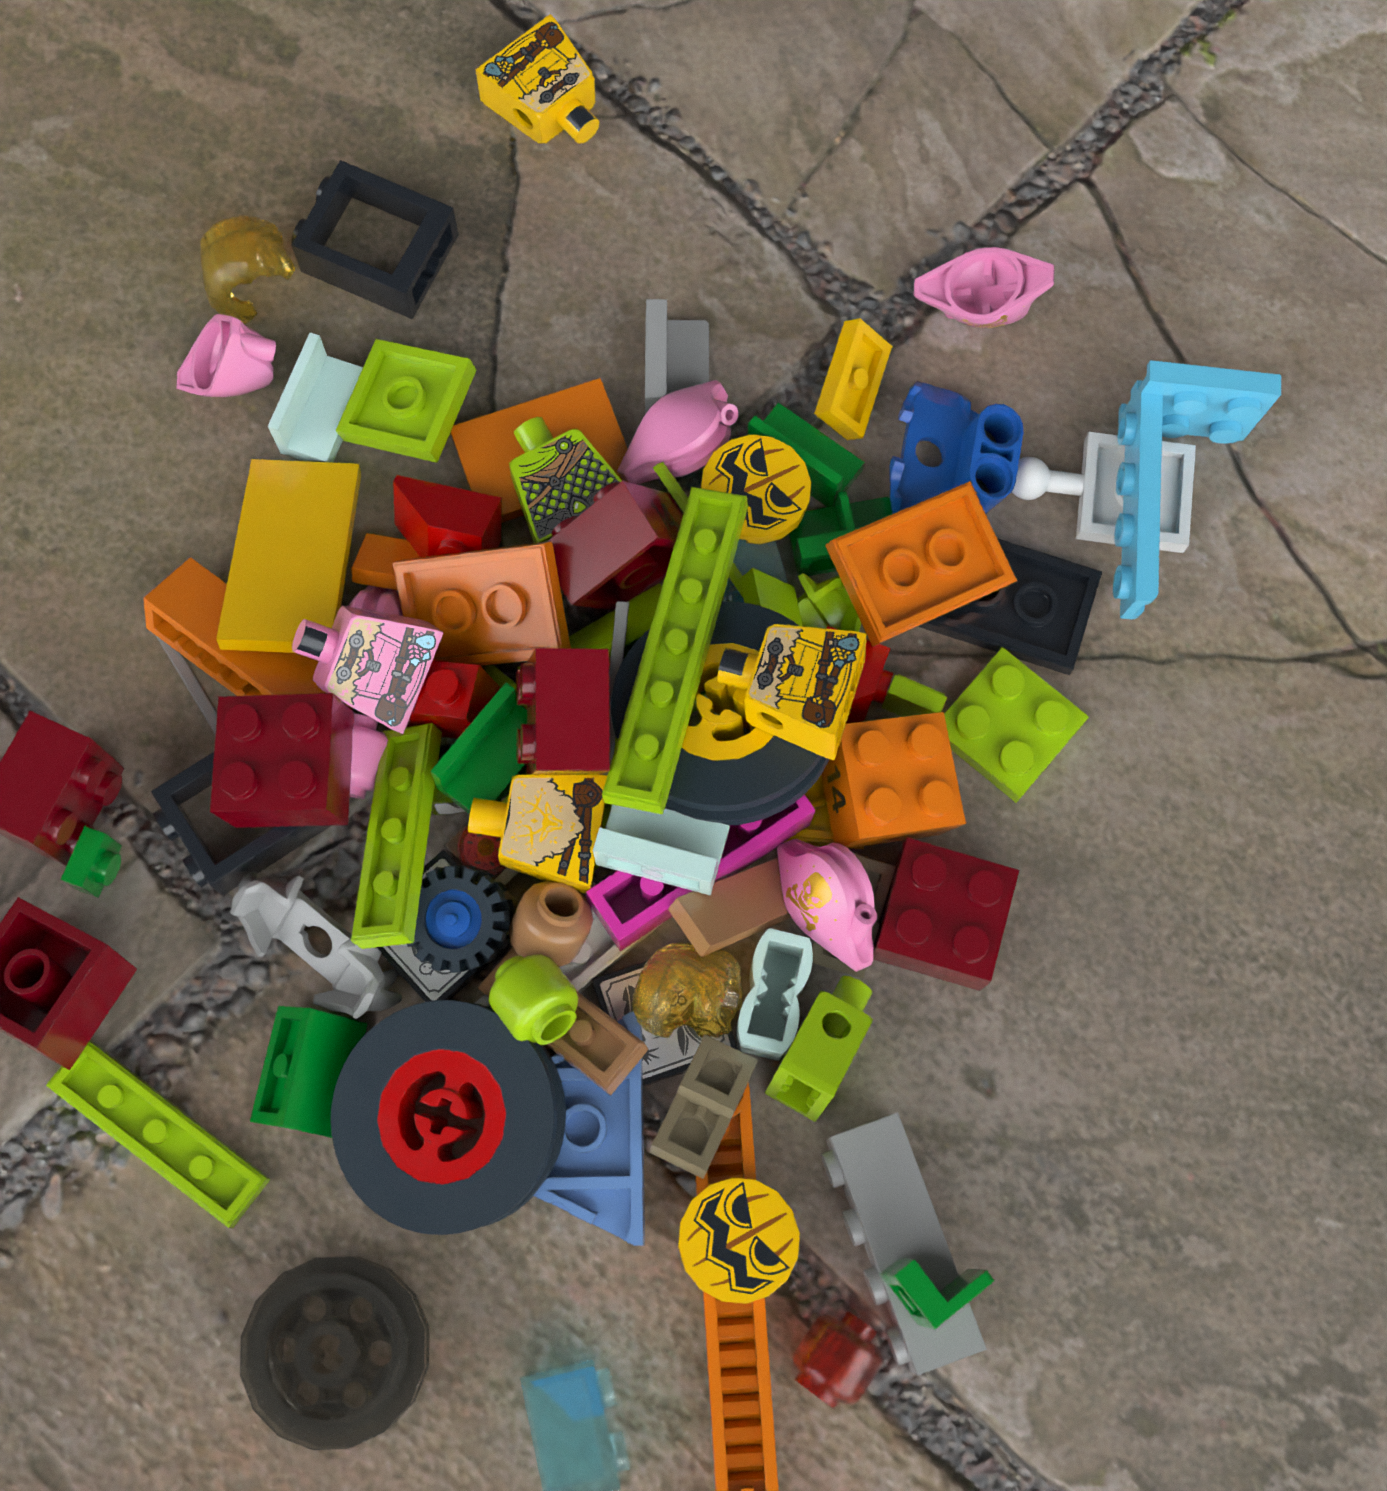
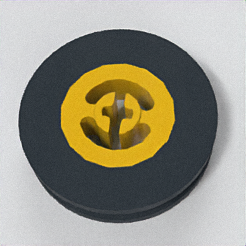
[611,601,829,825]

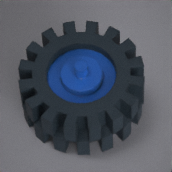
[407,865,514,973]

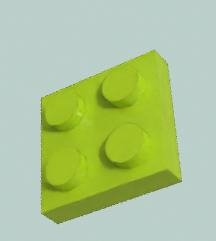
[335,339,476,463]
[944,647,1089,803]

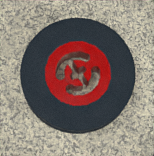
[331,1000,566,1235]

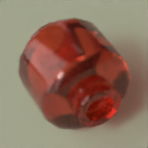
[792,1310,883,1409]

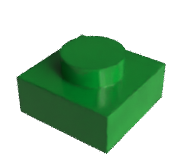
[60,826,122,898]

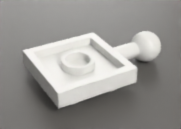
[1012,432,1196,553]

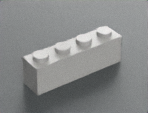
[821,1112,987,1375]

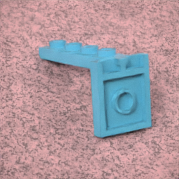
[1113,360,1281,619]

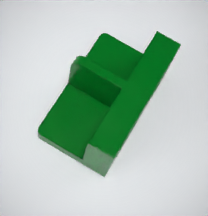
[788,491,892,576]

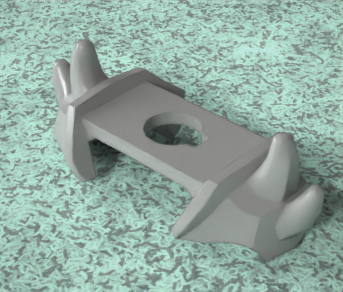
[230,871,402,1019]

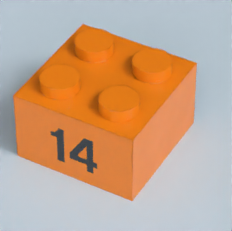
[821,712,966,848]

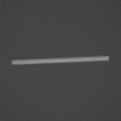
[602,601,629,775]
[155,635,217,735]

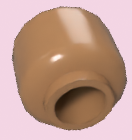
[509,881,593,967]

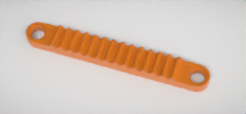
[695,1084,779,1491]

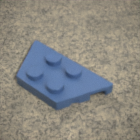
[533,1011,645,1246]

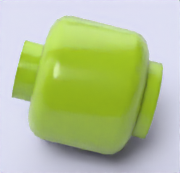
[489,954,579,1045]

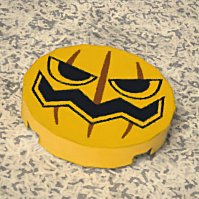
[701,435,811,545]
[678,1178,800,1304]

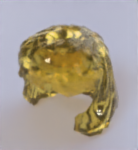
[200,215,295,324]
[632,943,743,1039]

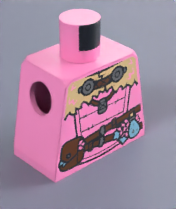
[292,606,443,734]

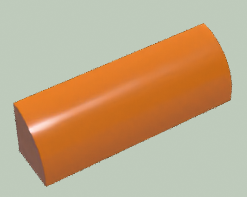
[143,557,353,710]

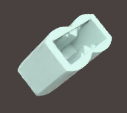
[736,928,813,1061]

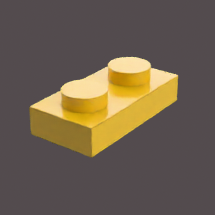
[814,318,892,441]

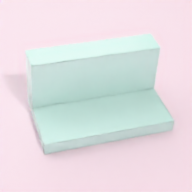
[268,333,363,463]
[593,805,730,896]

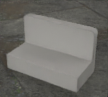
[645,299,709,414]

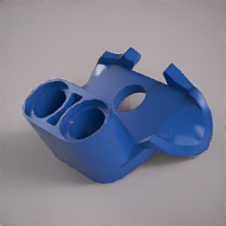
[889,381,1024,514]

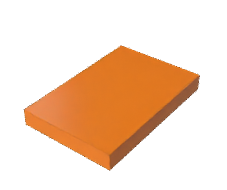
[450,378,628,522]
[825,482,1017,647]
[393,541,571,666]

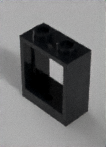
[291,160,459,319]
[151,752,332,896]

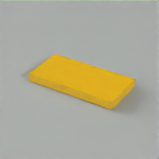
[216,459,362,653]

